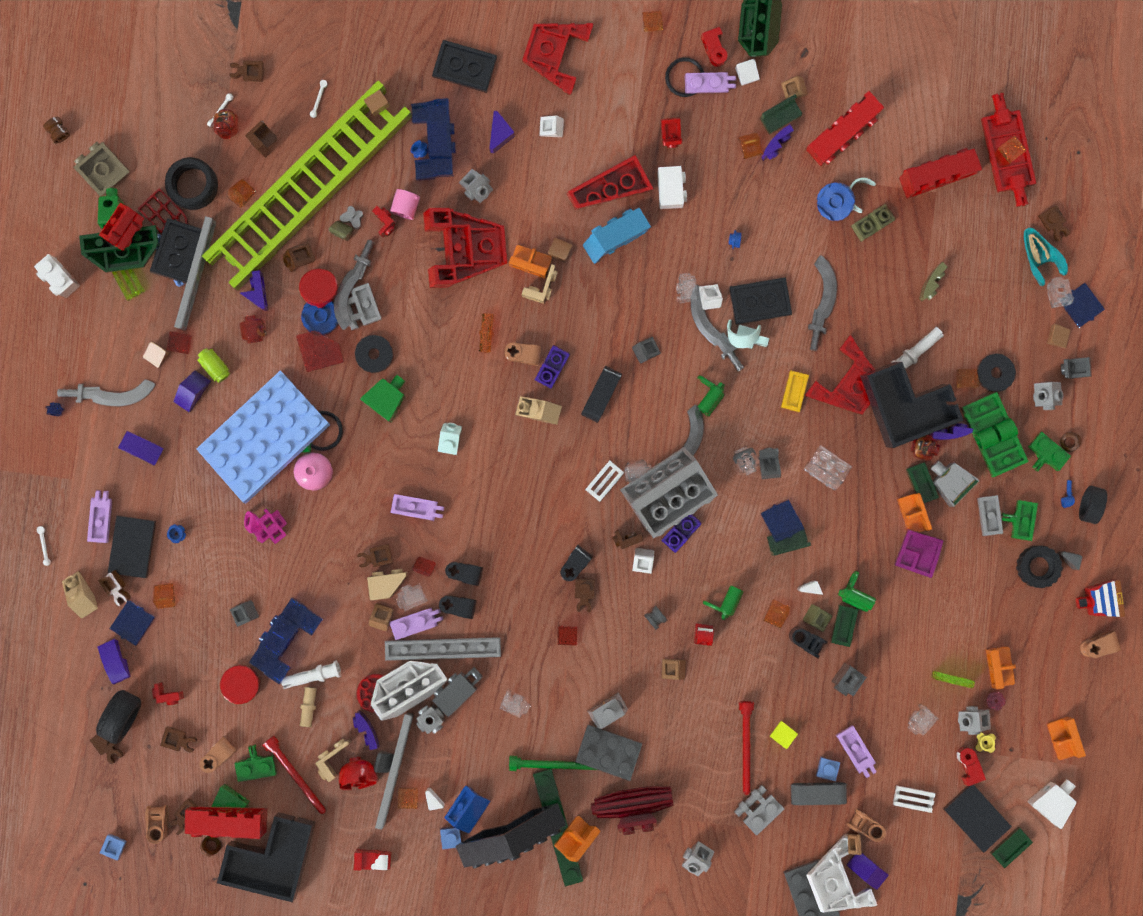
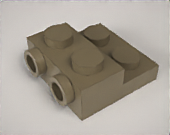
[73,142,130,196]

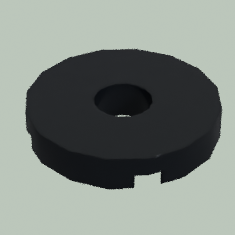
[355,335,393,373]
[977,354,1016,392]

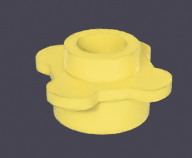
[976,732,996,753]

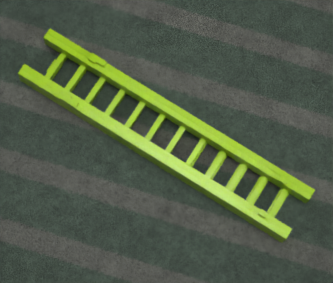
[202,80,412,291]

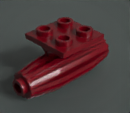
[591,786,674,835]

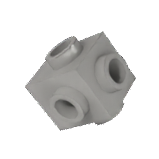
[459,169,493,203]
[1033,382,1064,410]
[416,704,445,734]
[958,706,991,735]
[682,841,714,876]

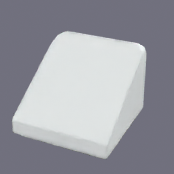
[735,59,760,86]
[539,115,564,137]
[699,284,723,310]
[632,548,654,574]
[797,580,823,595]
[425,788,445,810]

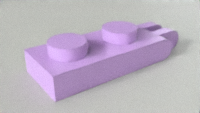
[685,72,736,94]
[87,490,112,543]
[391,494,445,521]
[389,608,444,640]
[836,725,876,778]

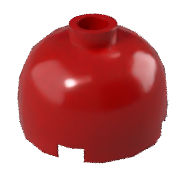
[339,757,378,790]

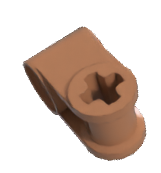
[504,343,542,366]
[1080,631,1121,658]
[199,736,237,773]
[145,805,169,844]
[847,808,886,842]

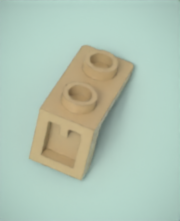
[522,264,558,304]

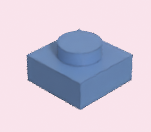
[816,757,840,782]
[440,827,462,849]
[100,834,127,861]

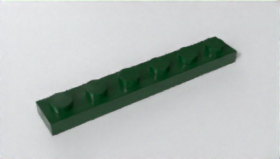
[533,769,583,887]

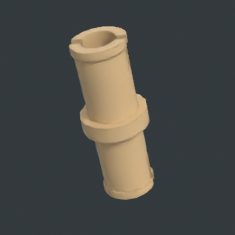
[299,687,317,727]

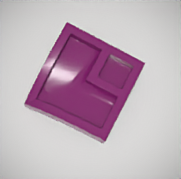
[894,529,943,578]

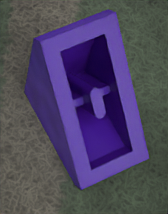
[489,111,515,153]
[173,370,211,412]
[846,852,889,890]

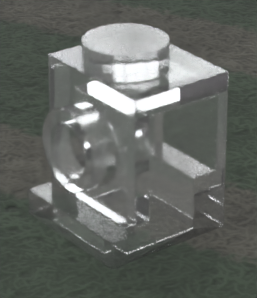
[676,273,698,303]
[1047,277,1074,308]
[499,689,531,718]
[907,704,939,736]

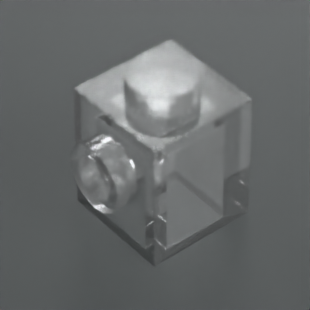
[396,584,427,611]

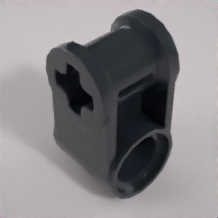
[560,545,593,581]
[445,562,483,586]
[439,596,477,619]
[789,627,828,659]

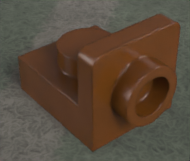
[283,243,316,272]
[613,530,643,550]

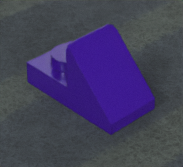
[240,270,269,311]

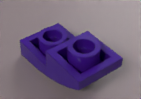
[761,124,794,161]
[535,345,570,389]
[929,423,973,441]
[118,431,164,466]
[661,514,702,553]
[98,639,131,684]
[353,711,380,750]

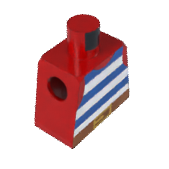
[1076,579,1125,617]

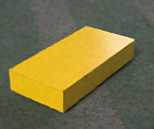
[781,370,809,412]

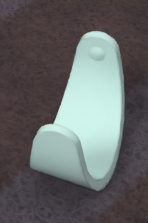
[849,178,876,213]
[727,320,761,348]

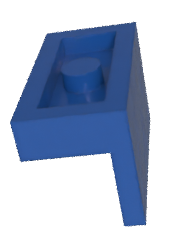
[444,785,490,834]

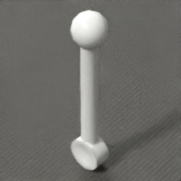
[310,80,328,118]
[207,93,233,127]
[37,526,51,566]

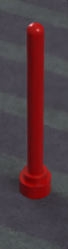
[739,701,754,795]
[262,736,326,814]

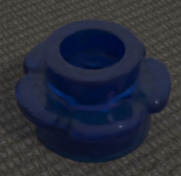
[45,402,65,416]

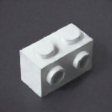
[657,166,687,209]
[34,254,80,298]

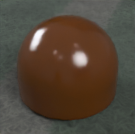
[1060,432,1081,452]
[200,836,221,857]

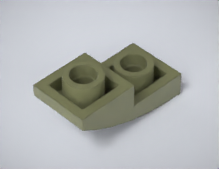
[851,204,896,242]
[919,262,948,301]

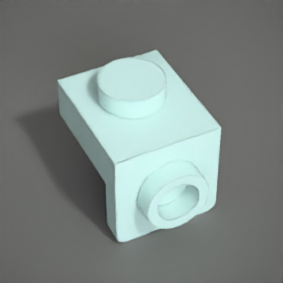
[438,423,462,455]

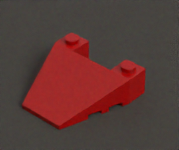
[423,208,507,288]

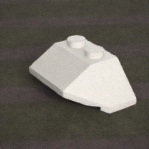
[371,661,447,721]

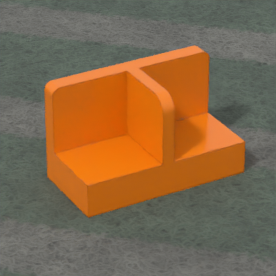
[509,245,552,279]
[897,493,932,532]
[986,646,1016,689]
[1047,717,1086,760]
[554,816,601,862]

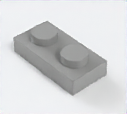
[977,495,1003,536]

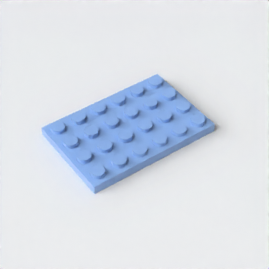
[197,370,330,504]

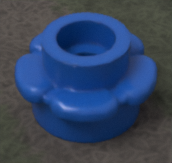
[410,140,428,159]
[729,230,742,249]
[167,524,186,543]

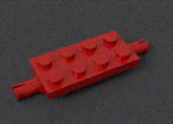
[981,93,1036,207]

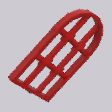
[138,188,188,233]

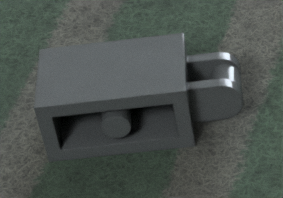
[831,663,867,697]
[432,667,483,717]

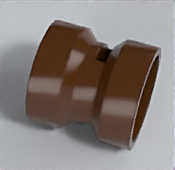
[43,117,71,144]

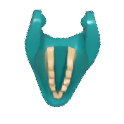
[1024,227,1068,286]

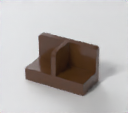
[245,120,277,158]

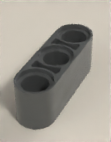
[791,782,847,805]

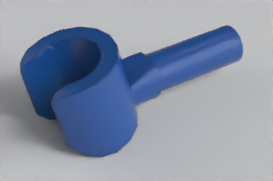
[1061,480,1075,508]

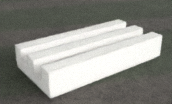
[585,460,624,502]
[893,785,935,813]

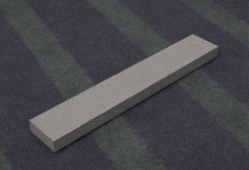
[174,216,216,331]
[385,637,501,661]
[375,712,414,830]

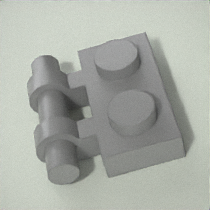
[347,283,382,330]
[734,785,784,836]

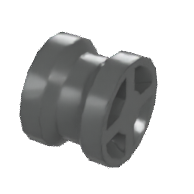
[644,606,668,630]

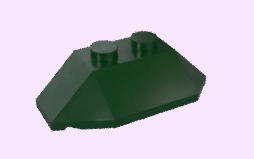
[738,0,782,57]
[79,225,159,273]

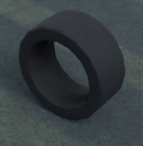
[1079,486,1108,524]

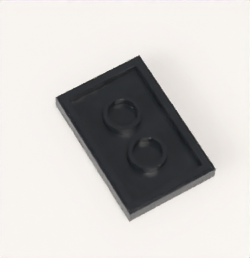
[432,40,497,93]
[150,218,202,284]
[729,277,792,325]
[107,516,156,578]
[943,785,1012,853]

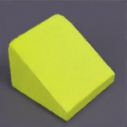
[770,721,798,749]

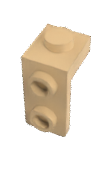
[315,738,352,782]

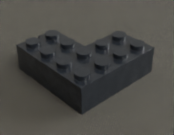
[860,362,963,448]
[456,803,566,869]
[217,812,316,903]

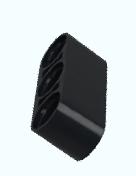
[581,365,622,423]

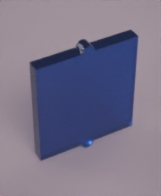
[1059,283,1105,328]
[761,499,805,543]
[109,600,155,646]

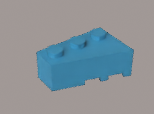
[583,208,651,264]

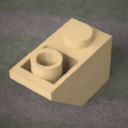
[515,396,562,425]
[367,569,408,600]
[62,571,98,619]

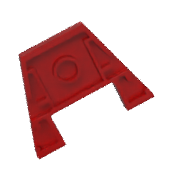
[522,23,594,95]
[805,335,875,415]

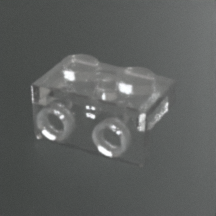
[804,445,852,490]

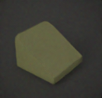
[329,221,353,241]
[803,604,832,632]

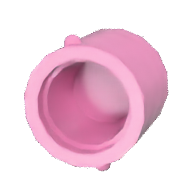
[390,189,420,220]

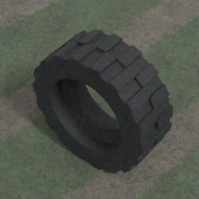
[1016,546,1063,588]

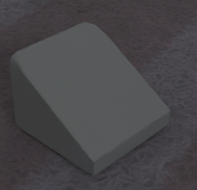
[632,337,661,364]
[1058,551,1082,570]
[230,600,259,627]
[374,750,394,773]

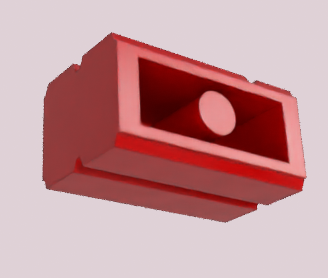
[99,203,144,251]

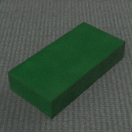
[906,462,939,503]
[830,605,858,647]
[990,827,1033,868]

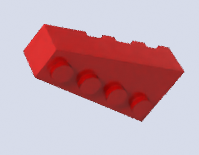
[806,91,884,166]
[899,148,982,199]
[566,155,653,210]
[185,807,268,839]

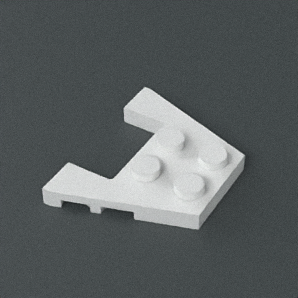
[807,834,877,912]

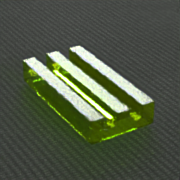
[112,269,145,301]
[932,671,975,688]

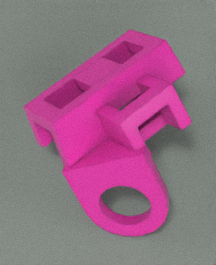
[244,509,287,544]

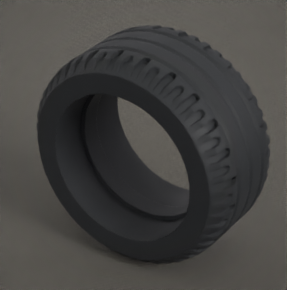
[165,157,218,210]
[96,690,141,744]

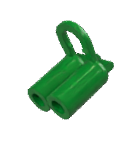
[697,375,725,417]
[838,571,876,612]
[703,585,744,621]

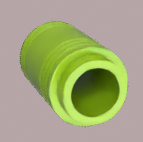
[197,348,230,383]

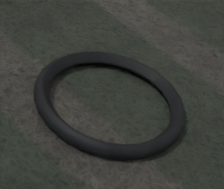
[665,57,704,97]
[311,411,343,451]

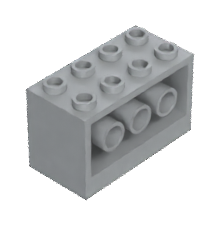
[620,447,718,539]

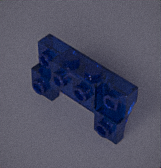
[411,98,456,180]
[249,597,323,684]

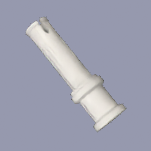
[891,327,944,370]
[281,660,341,689]

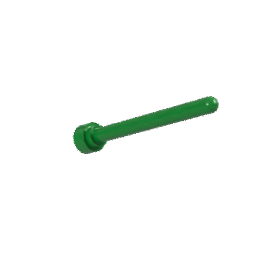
[509,755,596,771]

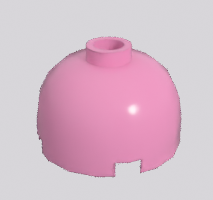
[293,452,333,491]

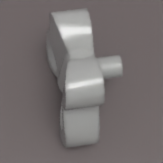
[340,206,363,229]

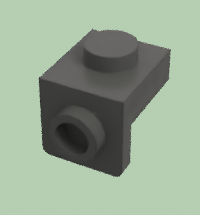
[1061,357,1092,379]
[758,448,781,479]

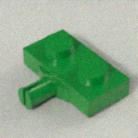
[1028,432,1071,472]
[1001,500,1038,541]
[234,744,277,782]

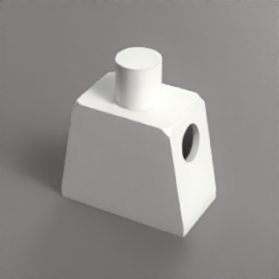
[1027,779,1076,829]

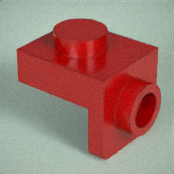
[661,117,683,148]
[372,206,396,238]
[152,682,184,705]

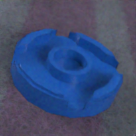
[817,182,855,221]
[301,301,338,335]

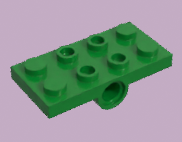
[961,392,1029,478]

